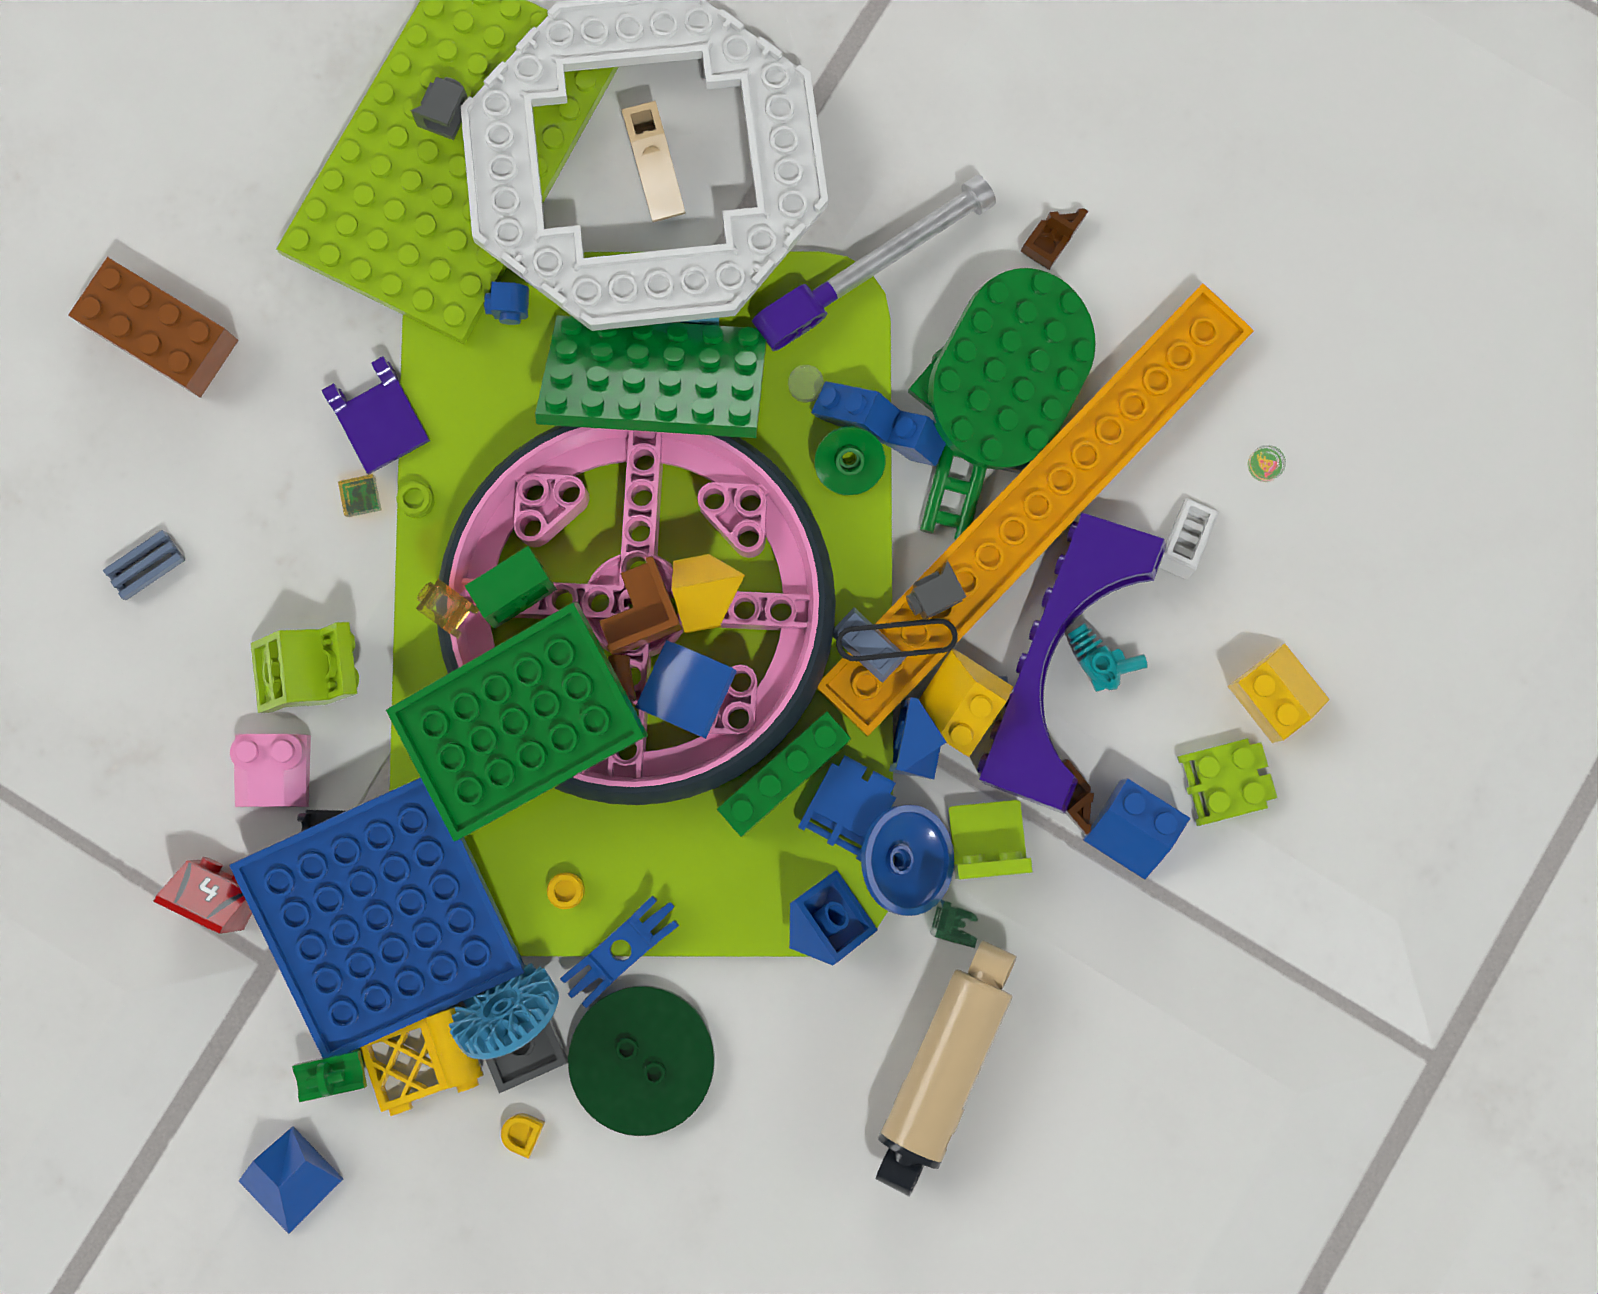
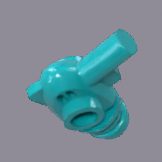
[1067,623,1148,692]

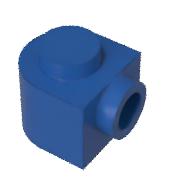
[484,282,529,325]

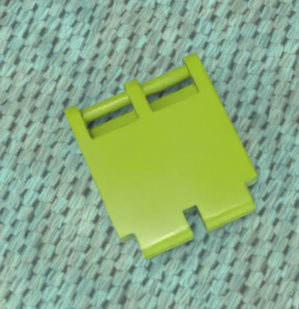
[1177,738,1278,826]

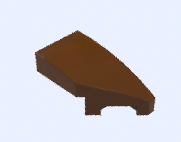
[1020,208,1088,270]
[1062,759,1094,835]

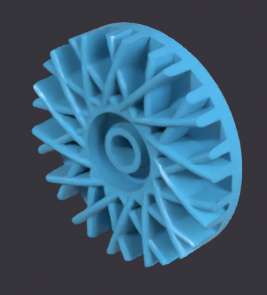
[449,963,559,1059]

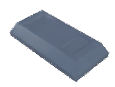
[833,608,906,683]

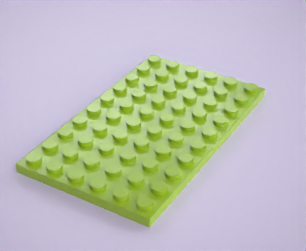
[276,0,619,345]

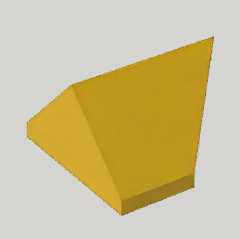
[672,554,745,633]

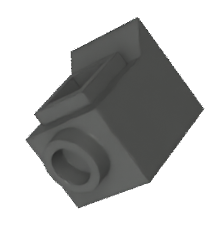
[410,77,468,140]
[906,560,967,620]

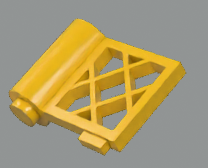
[360,1005,484,1116]

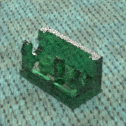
[930,899,978,948]

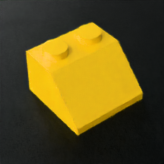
[1227,643,1330,743]
[919,648,1013,757]

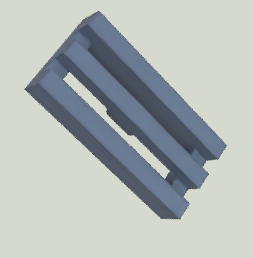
[103,530,185,600]

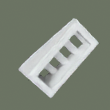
[1159,497,1219,579]

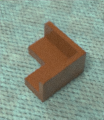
[599,556,683,655]

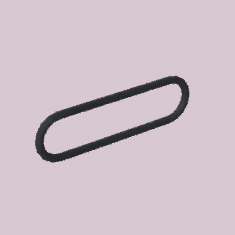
[836,618,958,662]

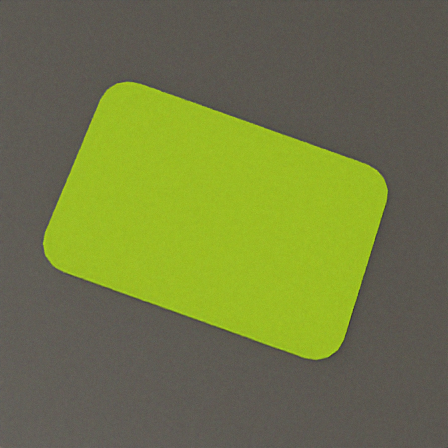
[389,251,894,957]

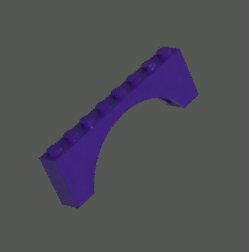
[977,513,1166,814]

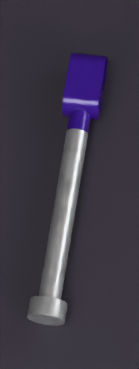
[752,175,996,351]

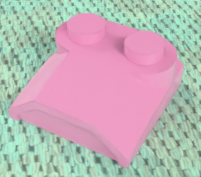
[230,734,311,807]

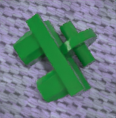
[292,1050,367,1103]

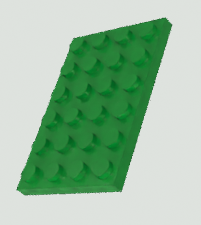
[535,316,767,438]
[386,602,648,842]

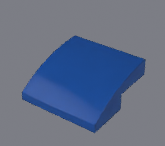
[635,640,737,739]

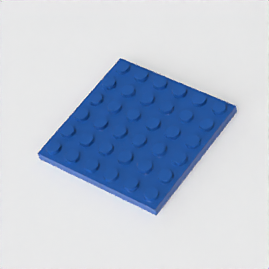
[229,777,525,1058]

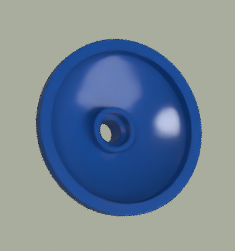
[861,805,954,916]

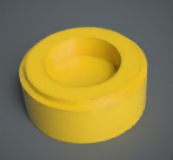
[547,872,585,909]

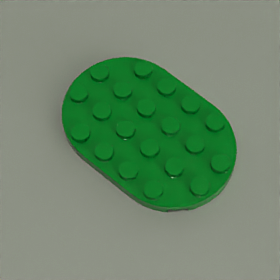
[928,268,1096,470]

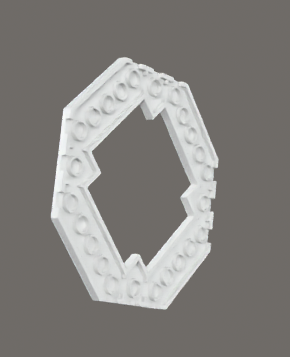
[460,0,828,331]

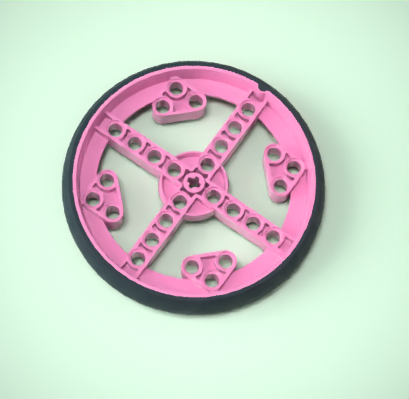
[436,426,836,805]

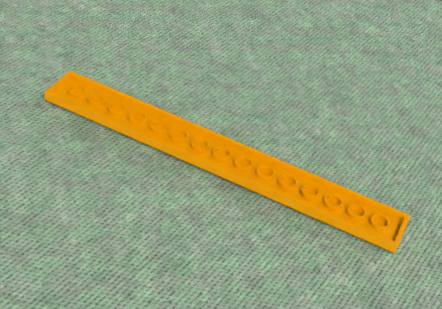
[817,283,1254,737]

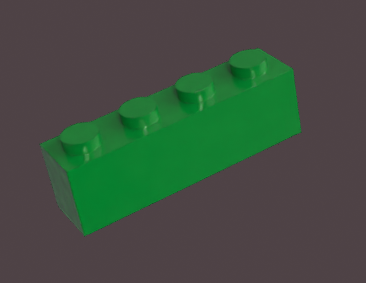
[717,712,851,837]

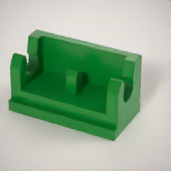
[465,546,557,629]

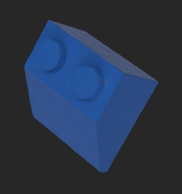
[1083,778,1190,880]

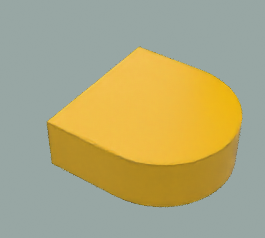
[501,1113,545,1159]

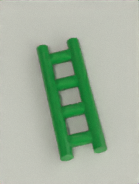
[920,445,987,540]

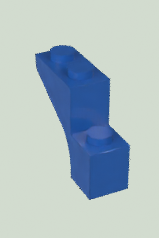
[811,381,946,466]

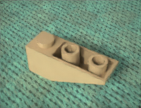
[622,101,686,223]

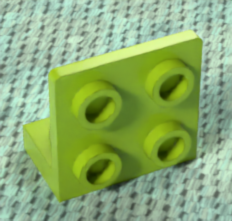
[948,800,1033,880]

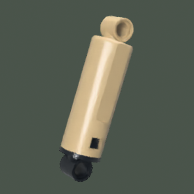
[875,940,1017,1197]

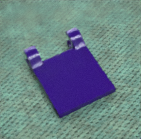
[322,356,430,475]

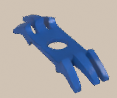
[560,896,679,1008]

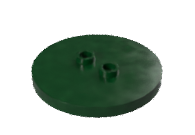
[568,986,715,1136]

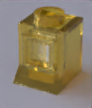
[416,579,479,639]

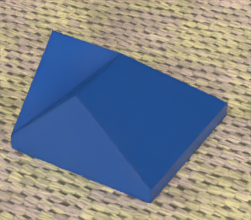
[889,697,947,780]
[789,870,878,966]
[238,1126,343,1234]

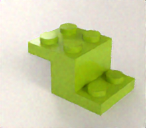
[250,622,359,713]

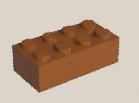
[68,257,239,398]

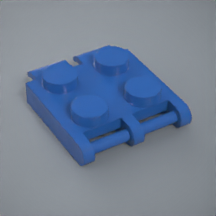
[798,755,896,862]

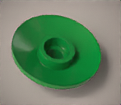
[814,426,886,495]

